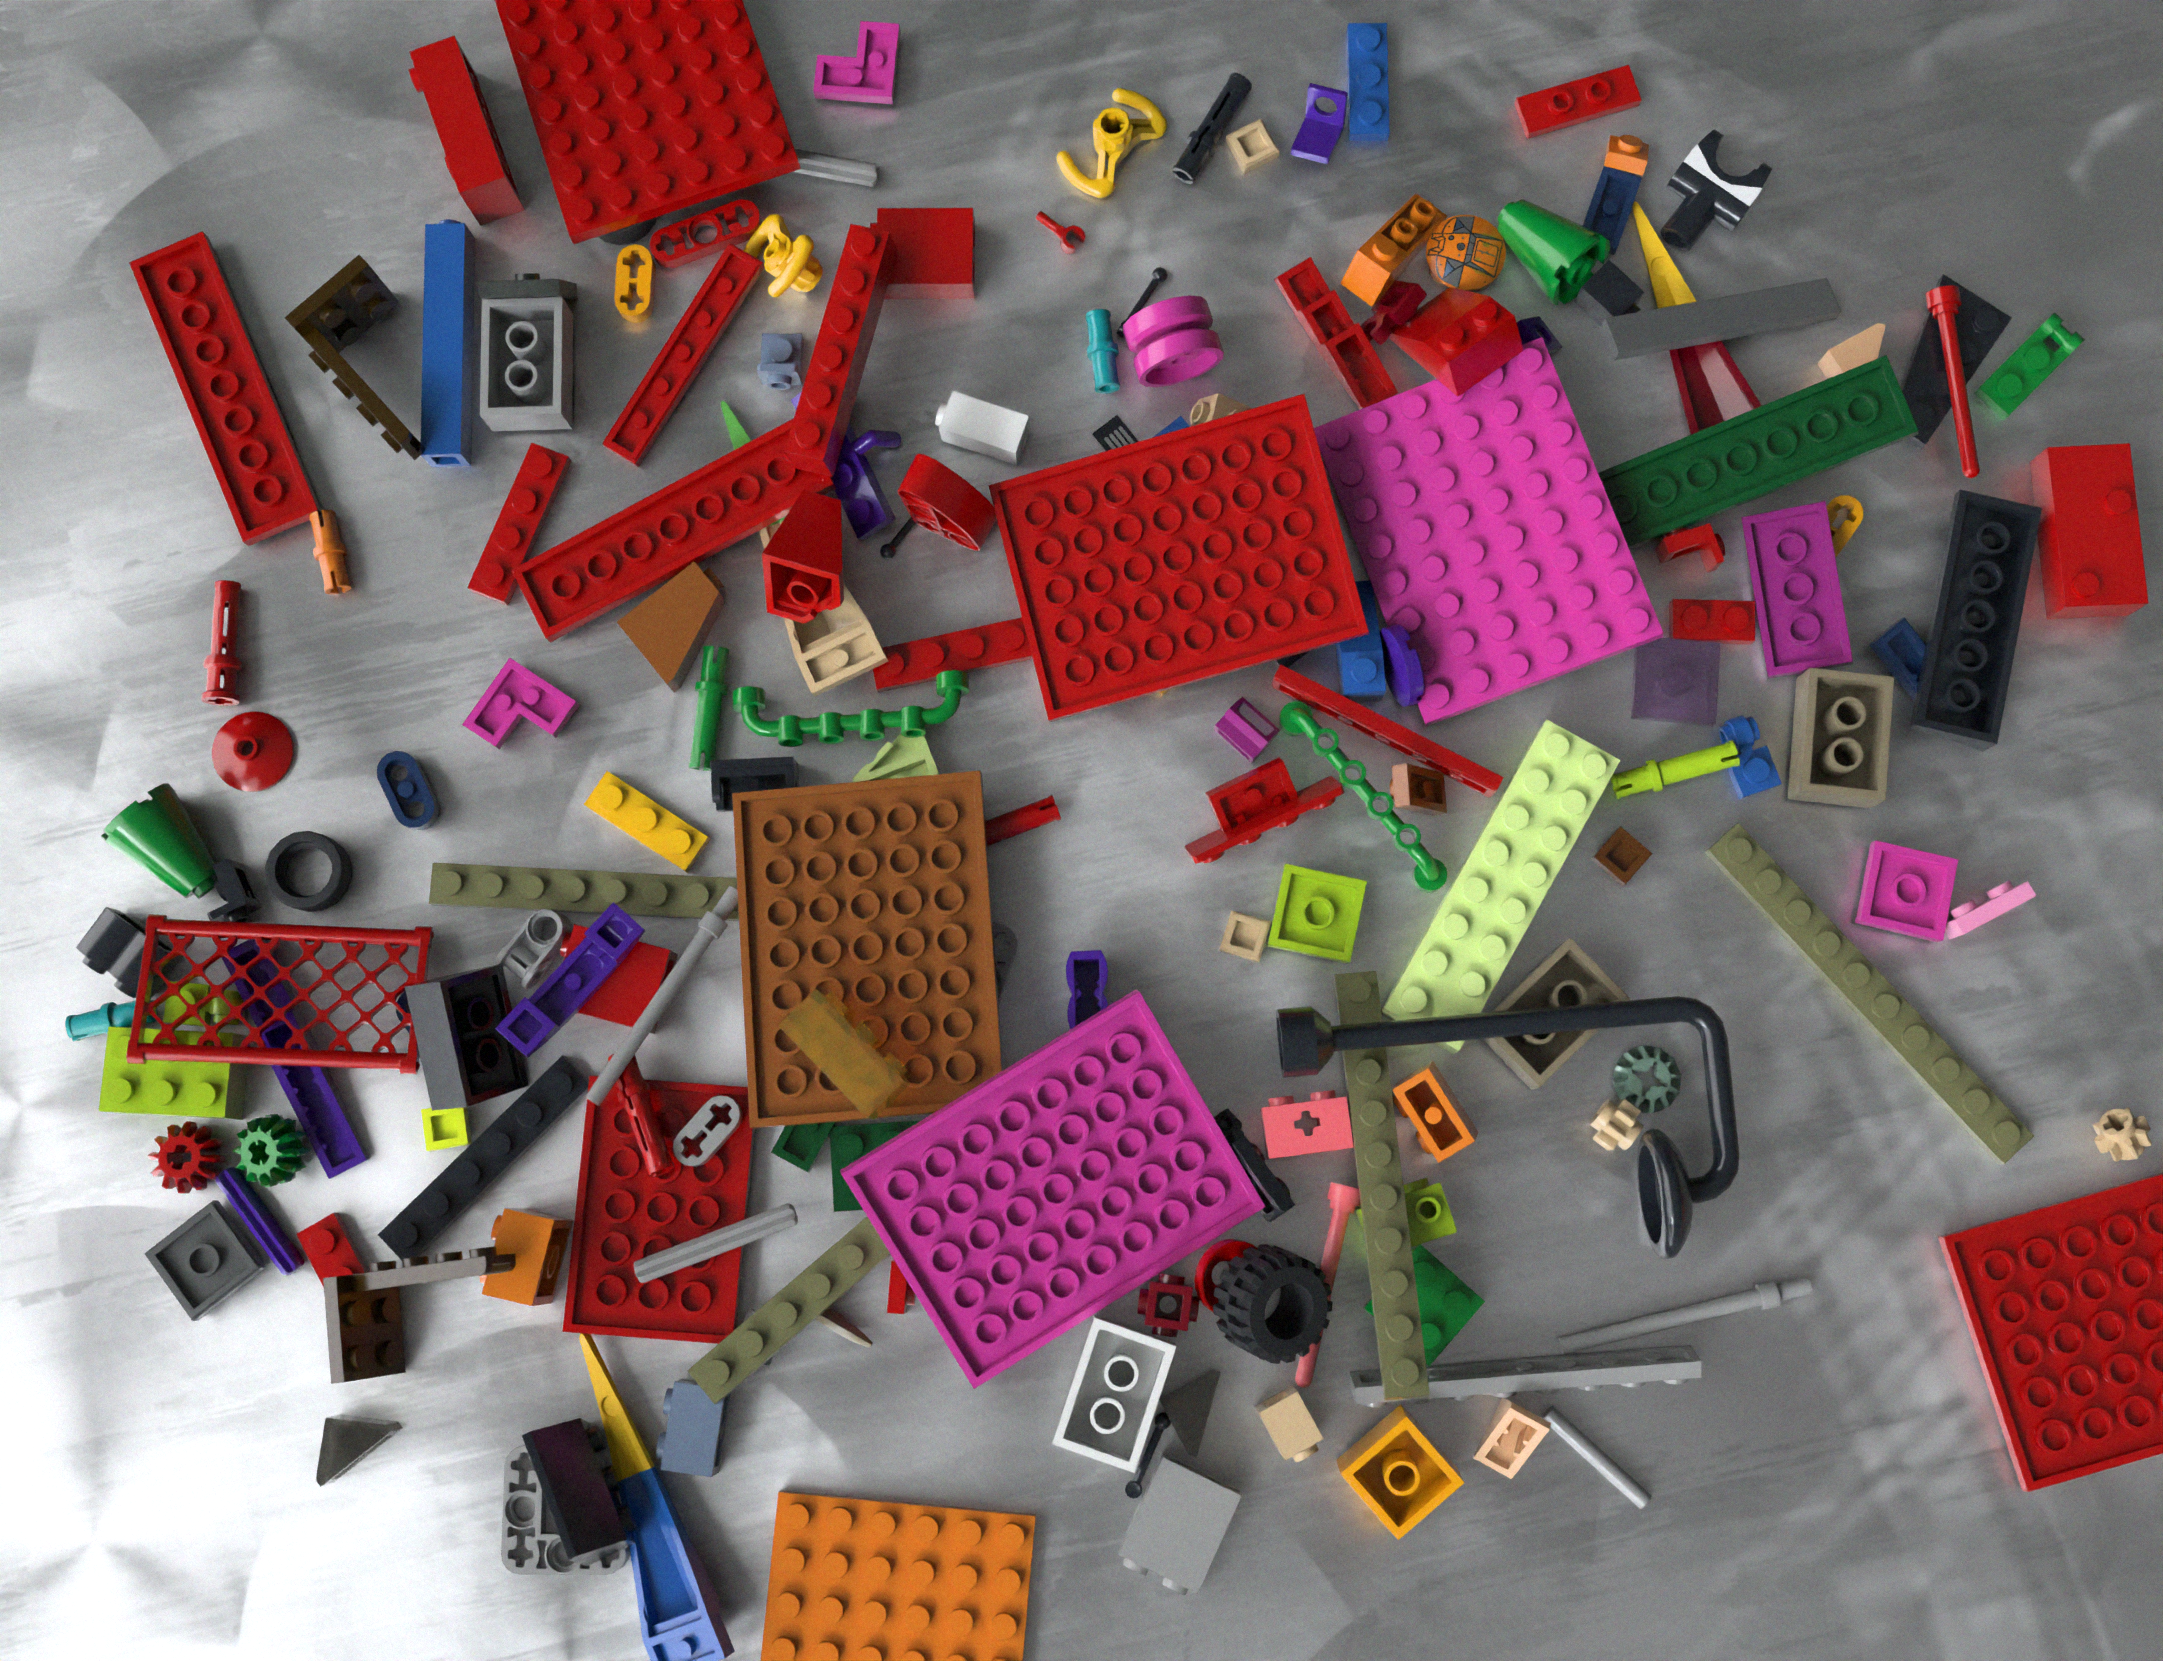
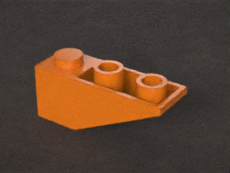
[1340,193,1447,307]

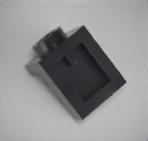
[207,858,262,922]

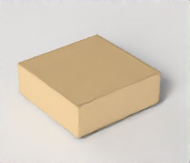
[1226,119,1280,174]
[1219,910,1271,963]

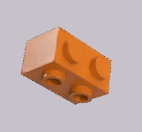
[1392,1060,1479,1163]

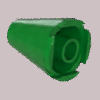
[1498,199,1610,305]
[101,783,217,899]

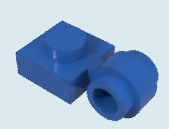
[1718,715,1782,800]

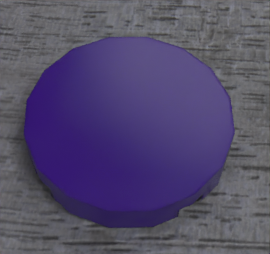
[1380,624,1425,707]

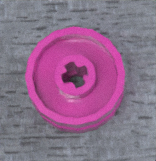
[1123,295,1224,388]

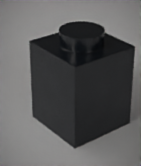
[1574,260,1644,326]

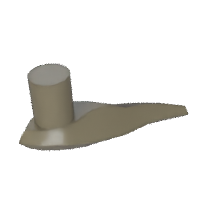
[816,1309,873,1348]

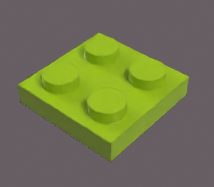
[1267,864,1367,964]

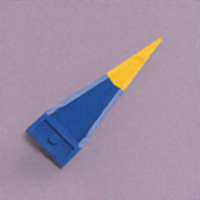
[579,1333,735,1661]

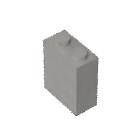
[1118,1453,1242,1595]

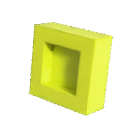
[421,1107,472,1152]

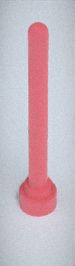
[1295,1182,1360,1388]

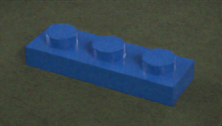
[1346,23,1390,141]

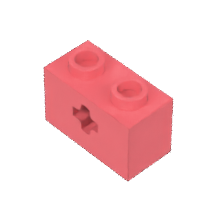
[1260,1090,1354,1160]

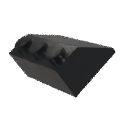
[405,964,529,1111]
[522,1418,637,1566]

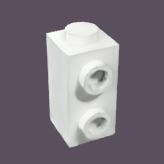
[935,391,1031,465]

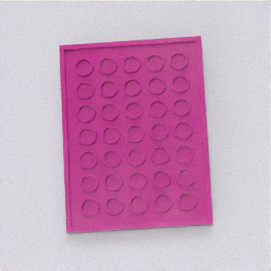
[1314,337,1664,727]
[840,989,1266,1389]

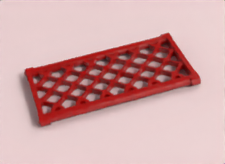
[126,914,434,1075]

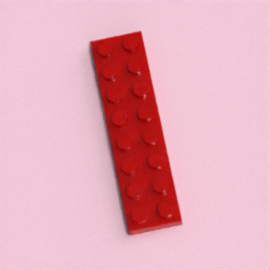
[129,231,322,546]
[512,418,836,643]

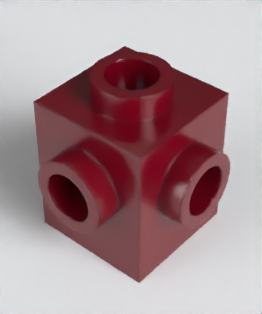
[1137,1273,1200,1338]

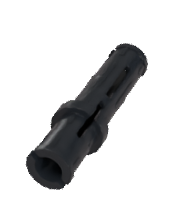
[1172,73,1252,184]

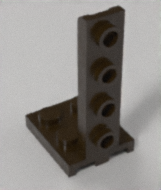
[285,255,424,460]
[323,1246,516,1384]

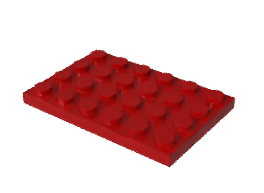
[563,1075,755,1344]

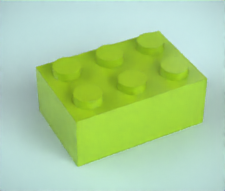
[99,1027,248,1120]

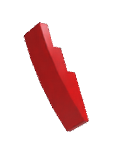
[1274,257,1399,409]

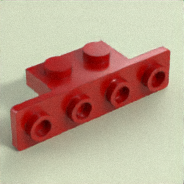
[1184,757,1345,864]

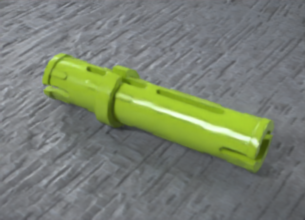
[1610,740,1740,800]

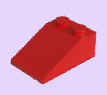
[1389,288,1523,397]

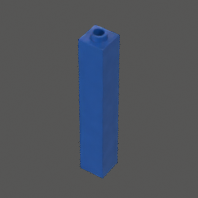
[420,219,475,467]

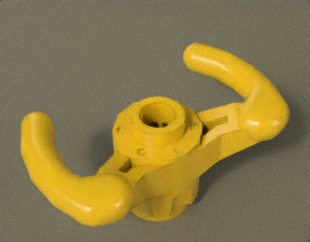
[1056,88,1168,198]
[743,214,823,297]

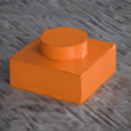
[1604,135,1649,176]

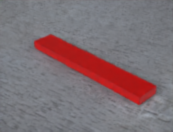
[602,242,765,467]
[1271,664,1504,798]

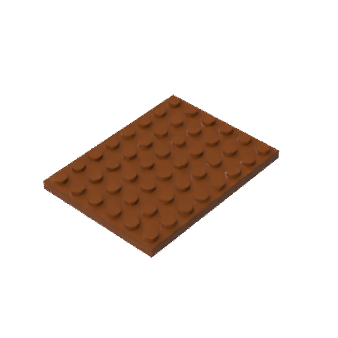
[732,770,1003,1129]

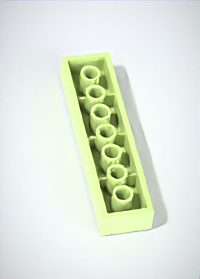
[1381,719,1621,1054]

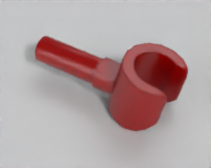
[1036,211,1086,254]

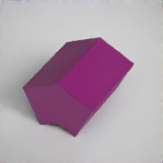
[1214,696,1281,764]

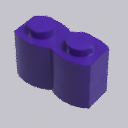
[1066,950,1108,1029]

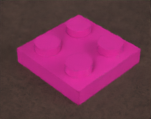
[1855,840,1959,942]

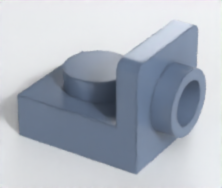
[757,333,804,390]

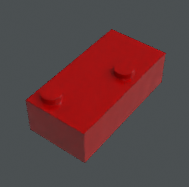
[408,35,525,226]
[2029,443,2149,619]

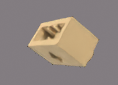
[1255,1385,1324,1462]

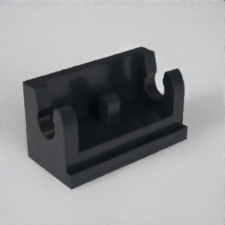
[710,757,799,812]

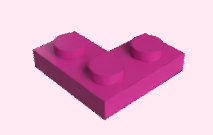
[813,21,901,104]
[462,658,579,750]

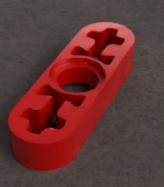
[650,199,762,269]

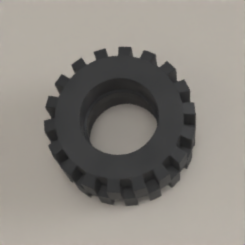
[1213,1244,1333,1364]

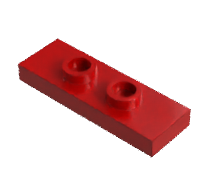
[1514,65,1642,139]

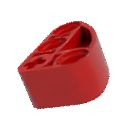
[898,454,996,551]

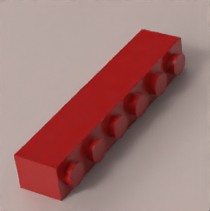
[784,224,898,477]

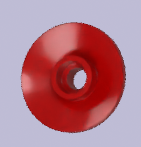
[212,711,294,792]

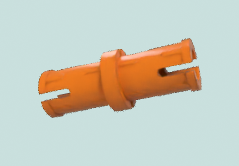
[309,510,351,595]

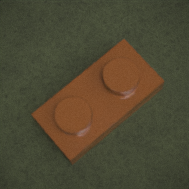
[1389,763,1447,816]

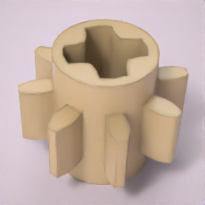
[1590,1098,1644,1151]
[2093,1107,2152,1162]

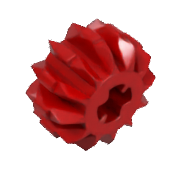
[148,1121,227,1194]

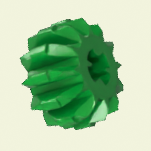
[232,1114,310,1187]

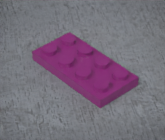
[1741,501,1853,679]

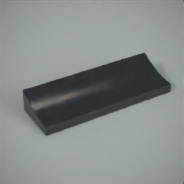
[1909,489,2042,752]

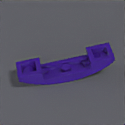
[495,902,645,1057]

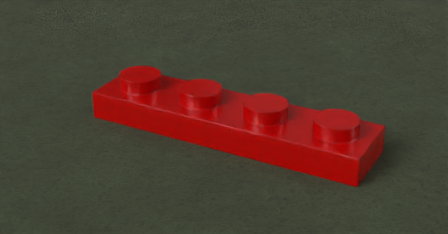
[467,442,572,606]
[873,617,1033,693]

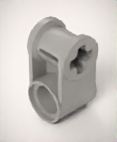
[494,909,573,990]

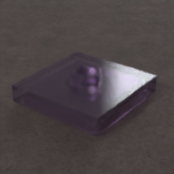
[1631,638,1720,726]

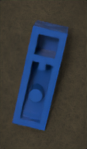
[1335,580,1386,703]

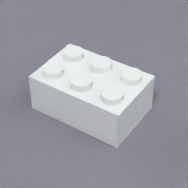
[1052,1316,1177,1473]

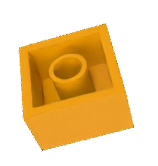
[1336,1404,1465,1540]

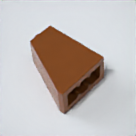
[617,562,726,693]

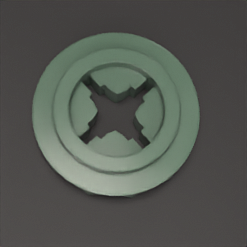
[1613,1045,1682,1113]

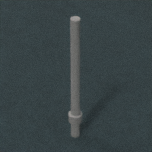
[585,886,738,1106]
[1558,1277,1813,1355]

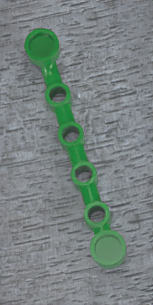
[733,670,969,747]
[1279,701,1447,893]

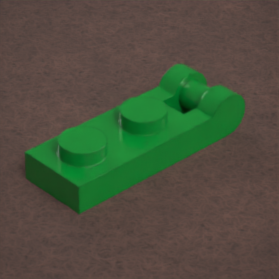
[1974,312,2085,421]

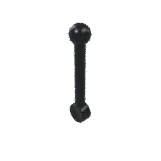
[1116,267,1168,338]
[880,517,916,559]
[1125,1412,1171,1499]

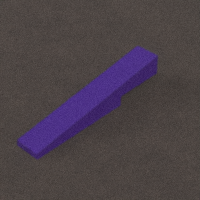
[222,939,369,1179]

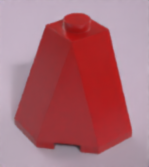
[762,490,844,624]

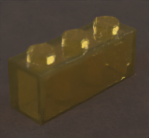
[778,989,910,1120]

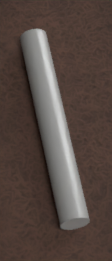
[1542,1406,1652,1509]

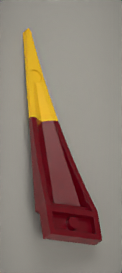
[1632,201,1762,435]

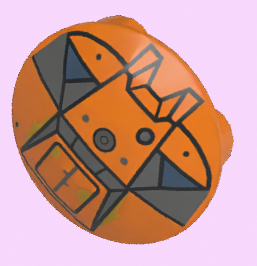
[1426,215,1506,291]

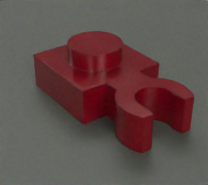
[1361,280,1427,345]

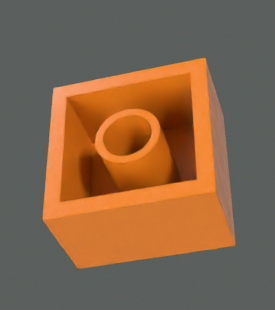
[480,1208,574,1306]

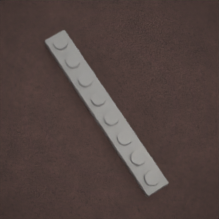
[1350,1345,1702,1408]

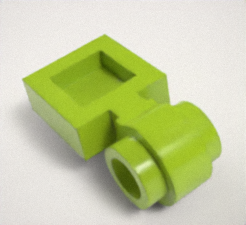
[163,981,245,1027]

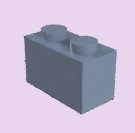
[656,1379,731,1477]

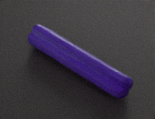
[215,1167,304,1276]

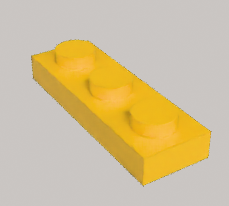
[584,771,711,873]

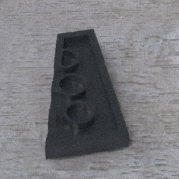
[1900,274,2012,450]

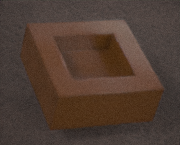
[1591,826,1653,887]

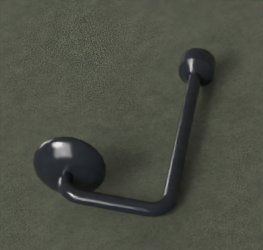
[1276,996,1740,1259]

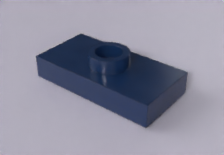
[1869,617,1926,701]

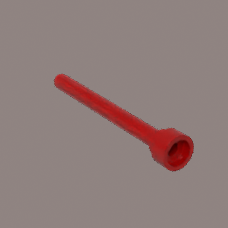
[1925,285,1980,478]

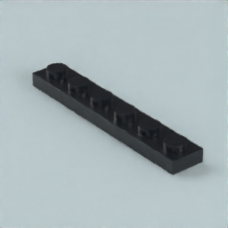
[378,1055,589,1261]

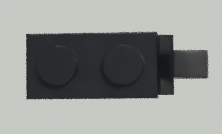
[1213,1108,1296,1222]

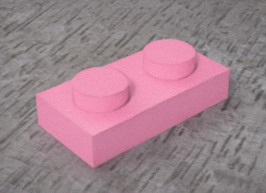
[1945,880,2037,939]

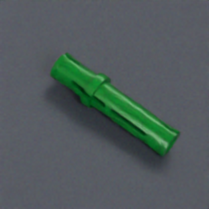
[688,646,730,771]

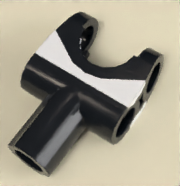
[1660,129,1772,252]

